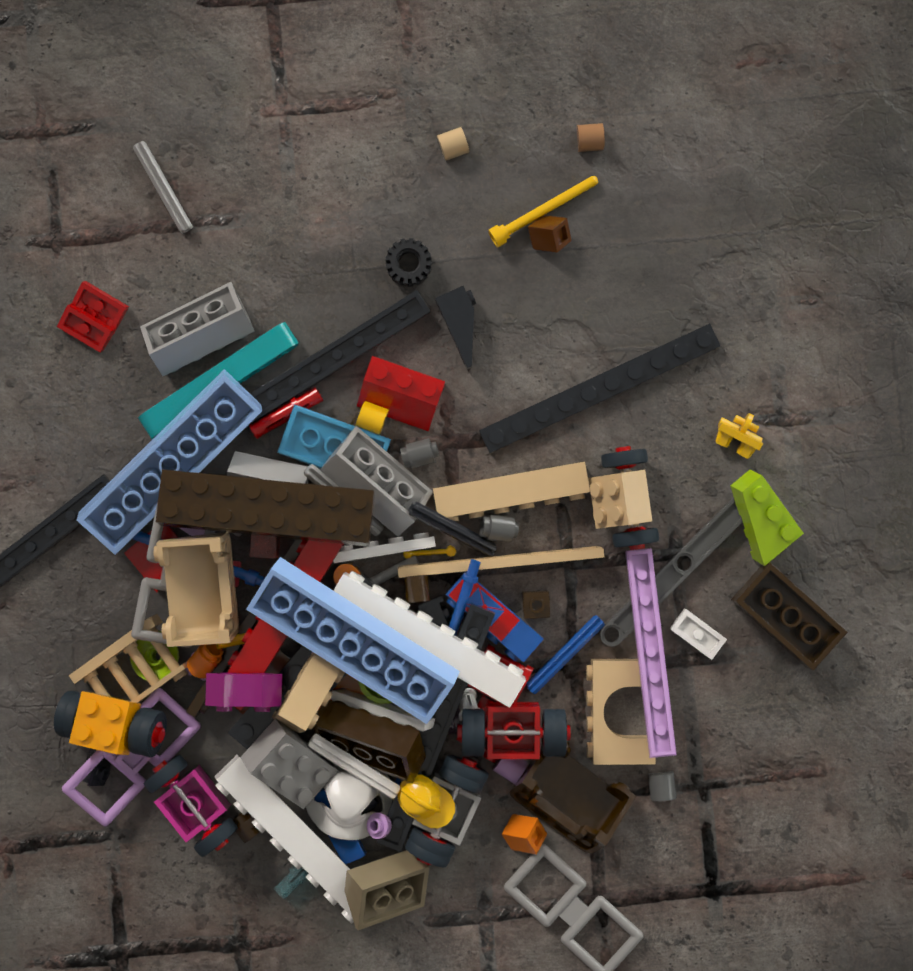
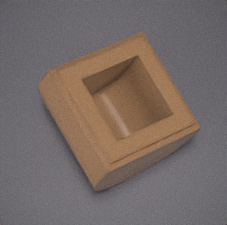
[576,123,605,152]

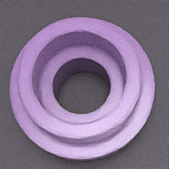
[367,813,392,839]

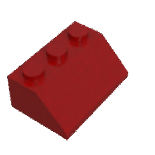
[357,356,445,432]

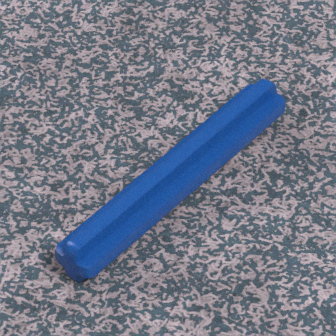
[526,615,605,694]

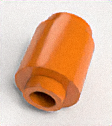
[187,644,223,679]

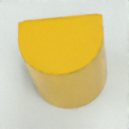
[356,401,389,435]

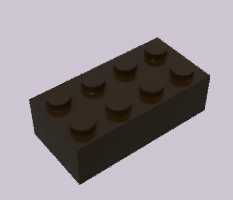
[731,563,848,671]
[313,700,426,783]

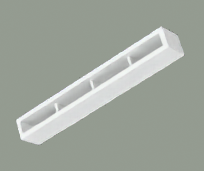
[333,571,526,708]
[214,755,354,924]

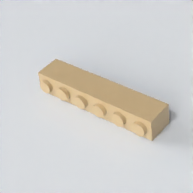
[433,462,590,521]

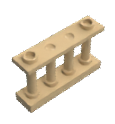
[69,614,188,703]

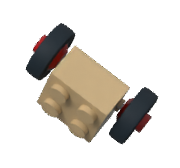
[589,446,659,550]

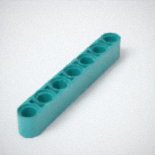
[138,322,299,440]

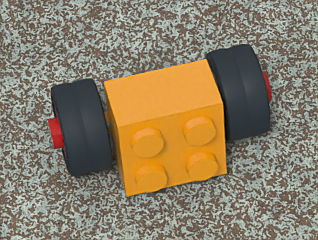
[54,691,167,757]

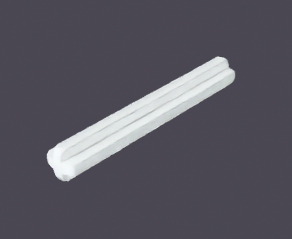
[308,734,400,799]

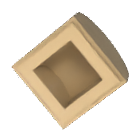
[437,127,469,161]

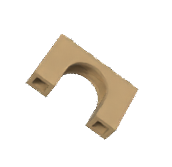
[586,659,656,765]

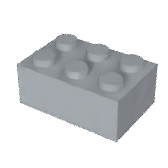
[240,718,338,809]

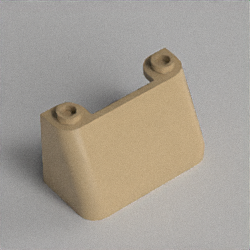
[154,532,239,647]

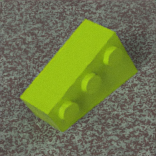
[730,470,804,566]

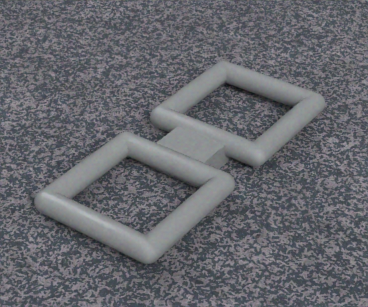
[131,503,215,648]
[504,844,643,971]

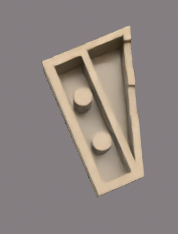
[271,652,345,733]

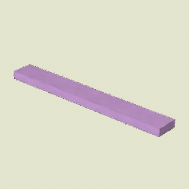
[625,548,676,758]

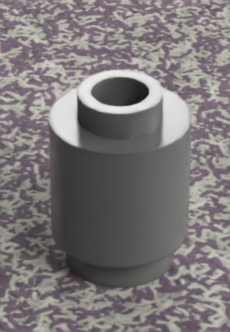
[400,438,440,469]
[479,514,519,542]

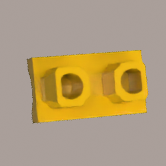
[715,413,763,459]

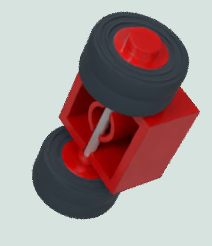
[457,702,571,759]

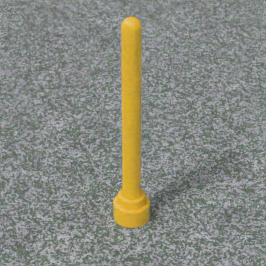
[488,176,598,248]

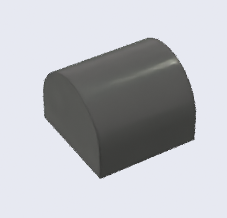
[648,771,677,801]

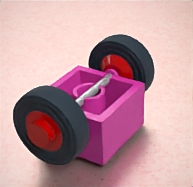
[143,755,238,857]

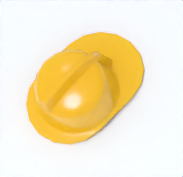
[398,774,455,828]

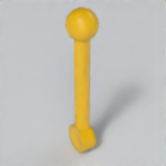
[403,545,456,559]

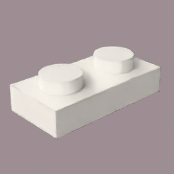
[670,608,727,660]

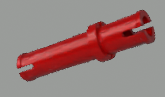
[249,387,324,439]

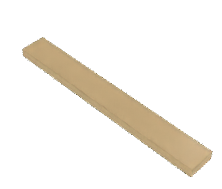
[398,546,604,578]

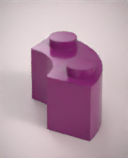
[205,673,282,712]

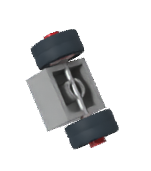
[405,754,489,868]

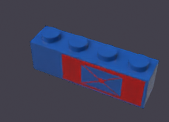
[446,571,543,662]

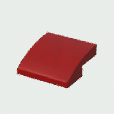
[57,281,129,353]

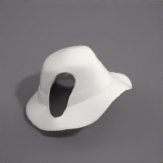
[306,763,392,840]

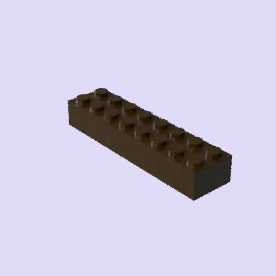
[155,469,375,546]

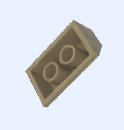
[344,850,430,930]

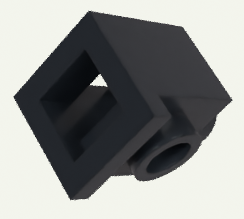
[418,595,451,627]

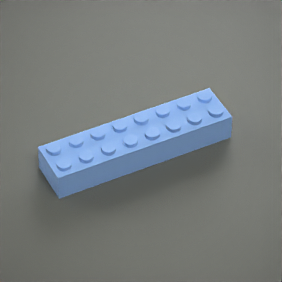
[77,369,262,555]
[246,557,460,724]

